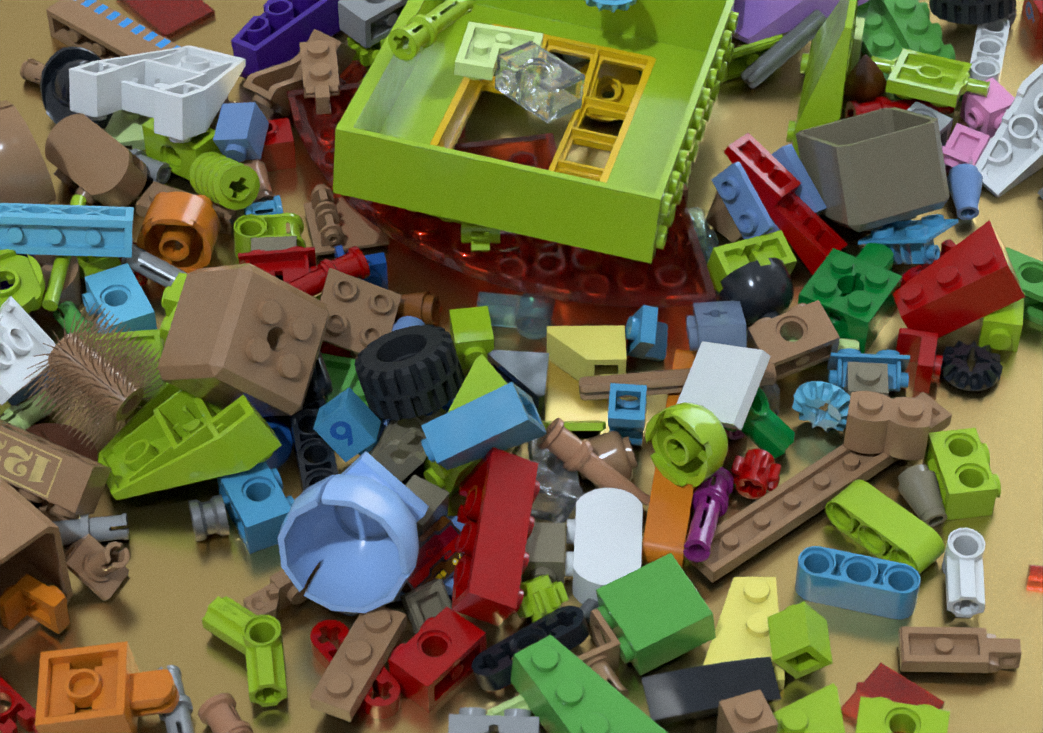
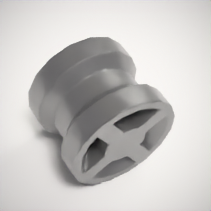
[188,494,230,541]

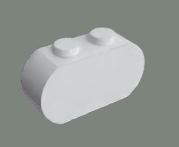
[565,488,643,604]

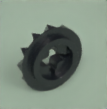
[940,339,1003,391]

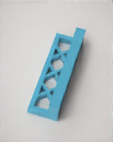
[0,203,134,258]

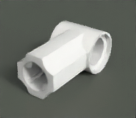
[942,528,985,618]

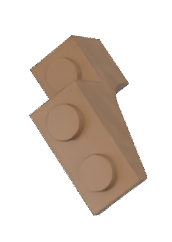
[243,29,357,117]

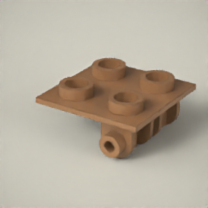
[303,184,389,256]
[320,268,401,359]

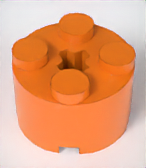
[137,192,220,273]

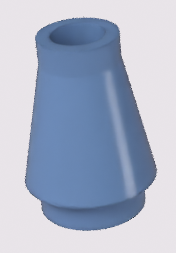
[947,164,983,220]

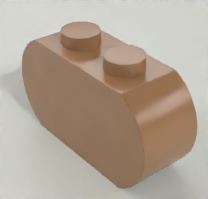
[45,114,147,207]

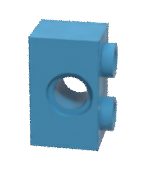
[217,461,294,554]

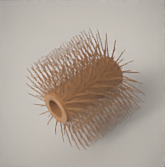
[22,304,162,450]

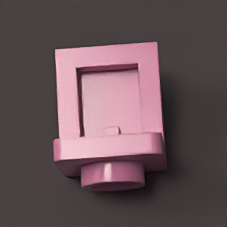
[942,123,990,173]

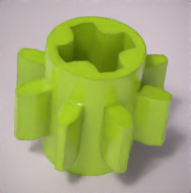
[461,221,500,252]
[517,574,569,623]

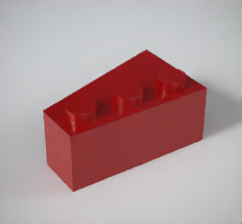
[893,220,1025,338]

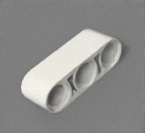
[970,17,1010,83]

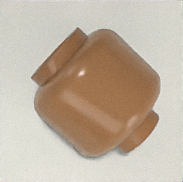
[580,431,638,489]

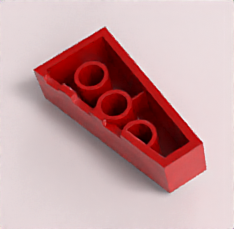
[452,447,540,626]

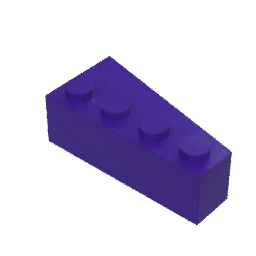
[231,0,341,79]

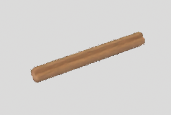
[578,362,776,401]

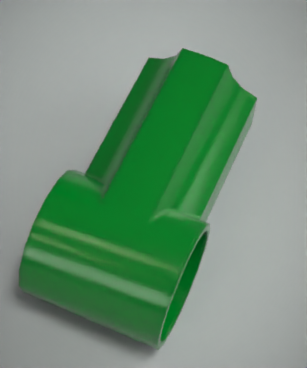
[724,387,795,458]

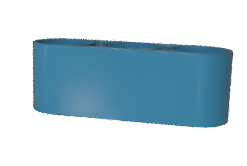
[795,546,921,620]

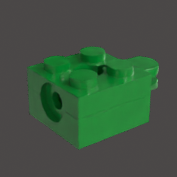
[798,243,902,354]

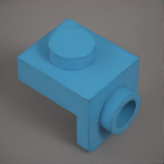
[625,305,668,362]

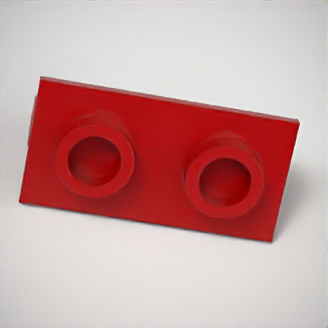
[238,246,317,283]

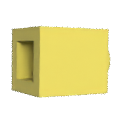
[547,325,627,381]

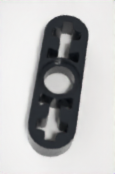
[472,606,589,691]

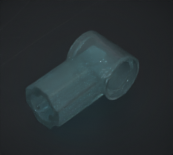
[477,288,555,339]

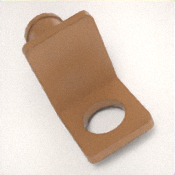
[64,534,130,601]
[577,609,629,698]

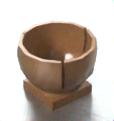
[0,100,57,204]

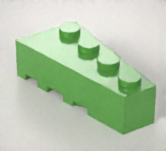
[510,635,668,733]

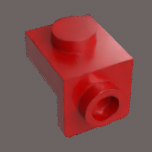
[896,328,943,393]

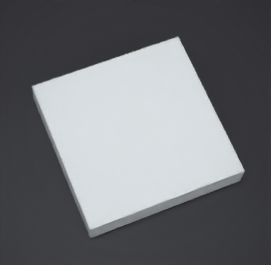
[677,341,771,430]

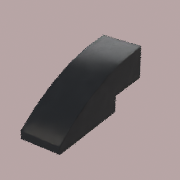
[641,657,781,726]

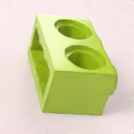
[704,230,797,301]
[924,428,1001,521]

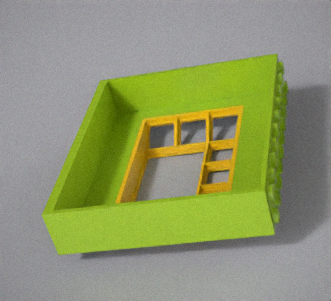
[333,0,739,263]

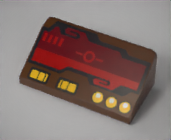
[401,516,463,593]

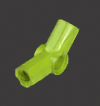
[202,596,288,707]

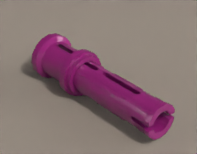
[683,467,734,562]

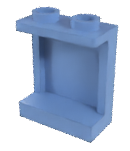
[712,144,827,240]

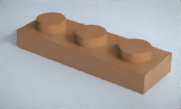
[309,606,407,722]

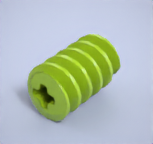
[189,151,260,210]

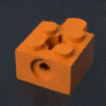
[35,641,180,733]

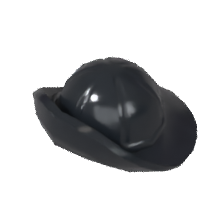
[40,47,113,129]

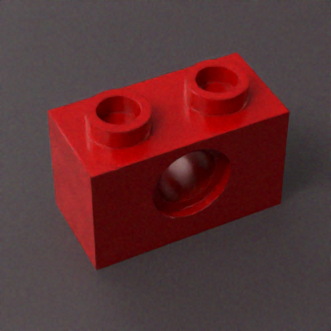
[389,606,486,712]

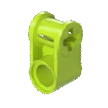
[234,212,306,259]

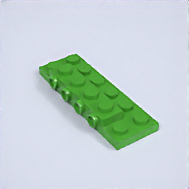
[857,0,963,102]

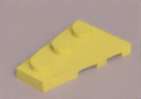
[703,577,785,690]

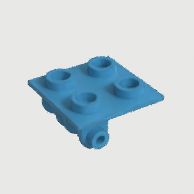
[858,214,959,265]

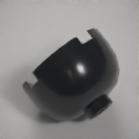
[714,257,794,328]

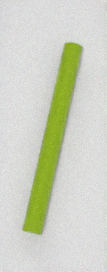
[42,194,86,311]

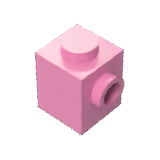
[960,78,1015,138]

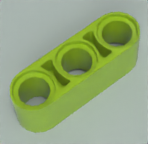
[825,479,945,575]

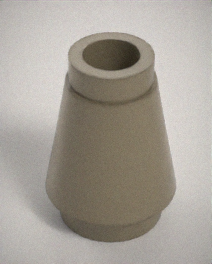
[898,464,947,528]

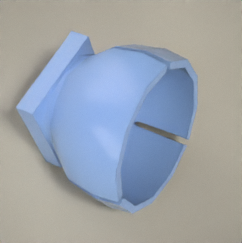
[277,451,429,613]

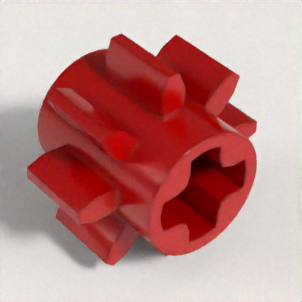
[730,449,782,499]

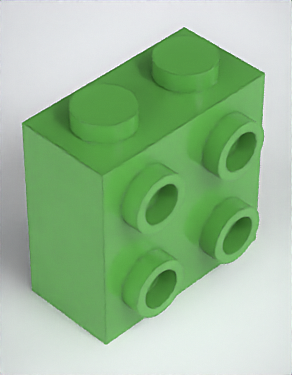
[596,553,716,675]

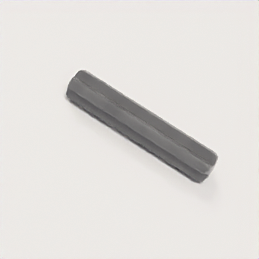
[741,9,827,89]

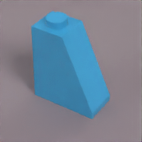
[421,382,547,470]

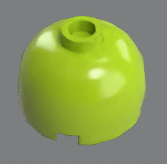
[645,402,728,487]

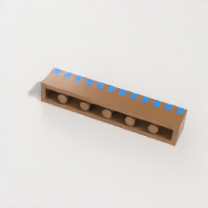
[46,0,228,99]

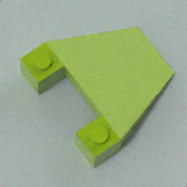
[786,0,858,158]
[97,382,282,500]

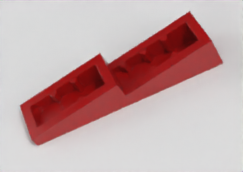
[724,133,848,275]

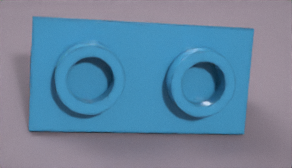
[827,348,910,392]

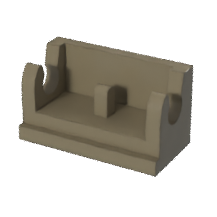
[370,407,448,482]

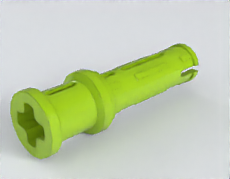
[388,0,474,61]

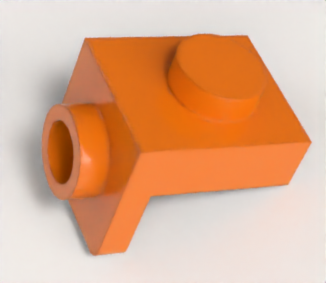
[0,574,70,634]

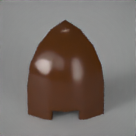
[842,54,887,109]

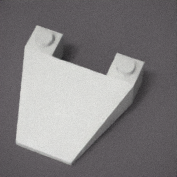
[69,46,246,143]

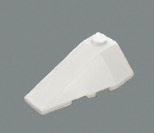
[975,64,1043,198]

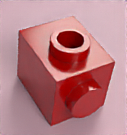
[259,117,296,172]

